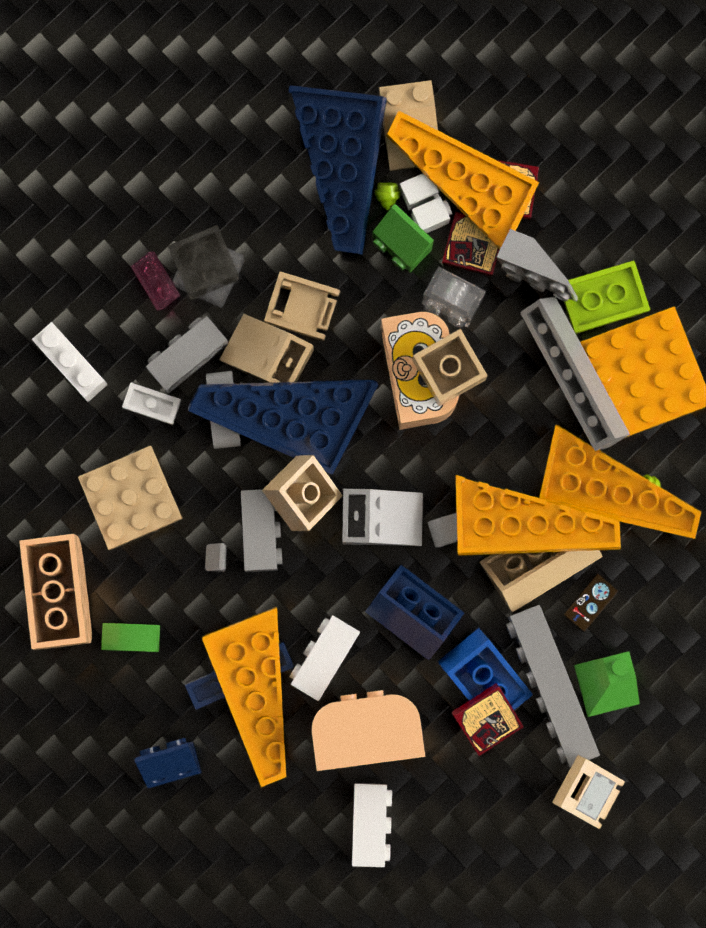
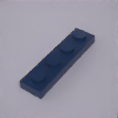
[185,642,294,709]

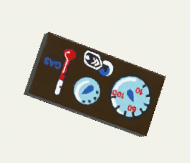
[563,574,618,632]

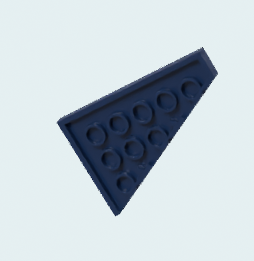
[289,85,387,255]
[188,380,378,475]

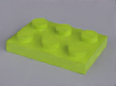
[564,261,650,334]

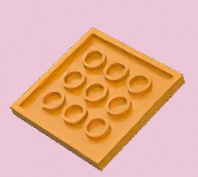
[580,306,706,438]

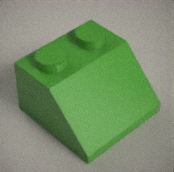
[372,204,434,272]

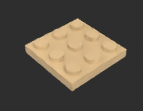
[78,446,183,550]

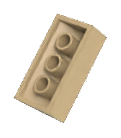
[480,550,603,612]

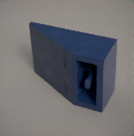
[134,738,202,788]

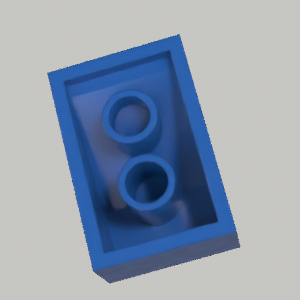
[438,628,533,710]

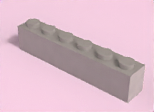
[520,297,630,451]
[506,605,600,767]

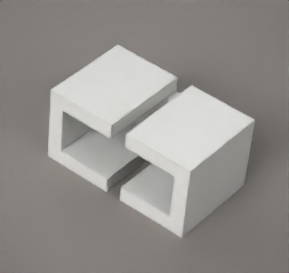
[399,174,452,233]

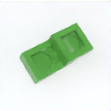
[101,623,160,652]

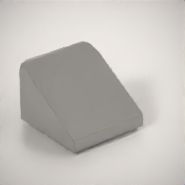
[205,543,227,572]

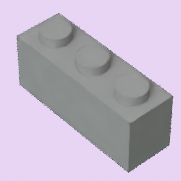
[146,316,228,394]
[241,490,282,572]

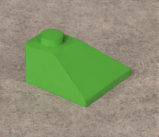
[574,652,640,717]

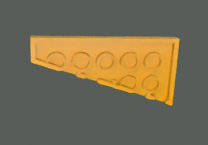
[386,111,539,250]
[539,424,701,539]
[456,475,621,555]
[202,607,286,787]

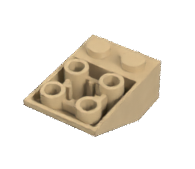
[220,314,314,383]

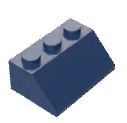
[365,565,464,660]

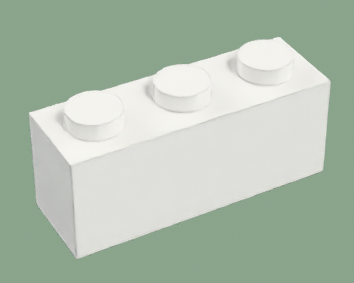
[32,322,107,402]
[289,615,360,701]
[352,783,392,867]

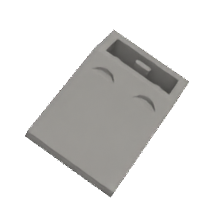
[497,229,578,302]
[342,489,423,546]

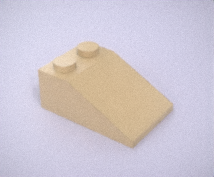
[379,80,438,171]

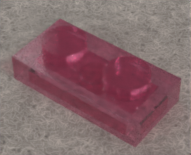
[131,251,180,311]

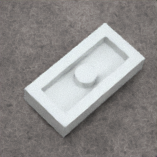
[122,383,181,425]

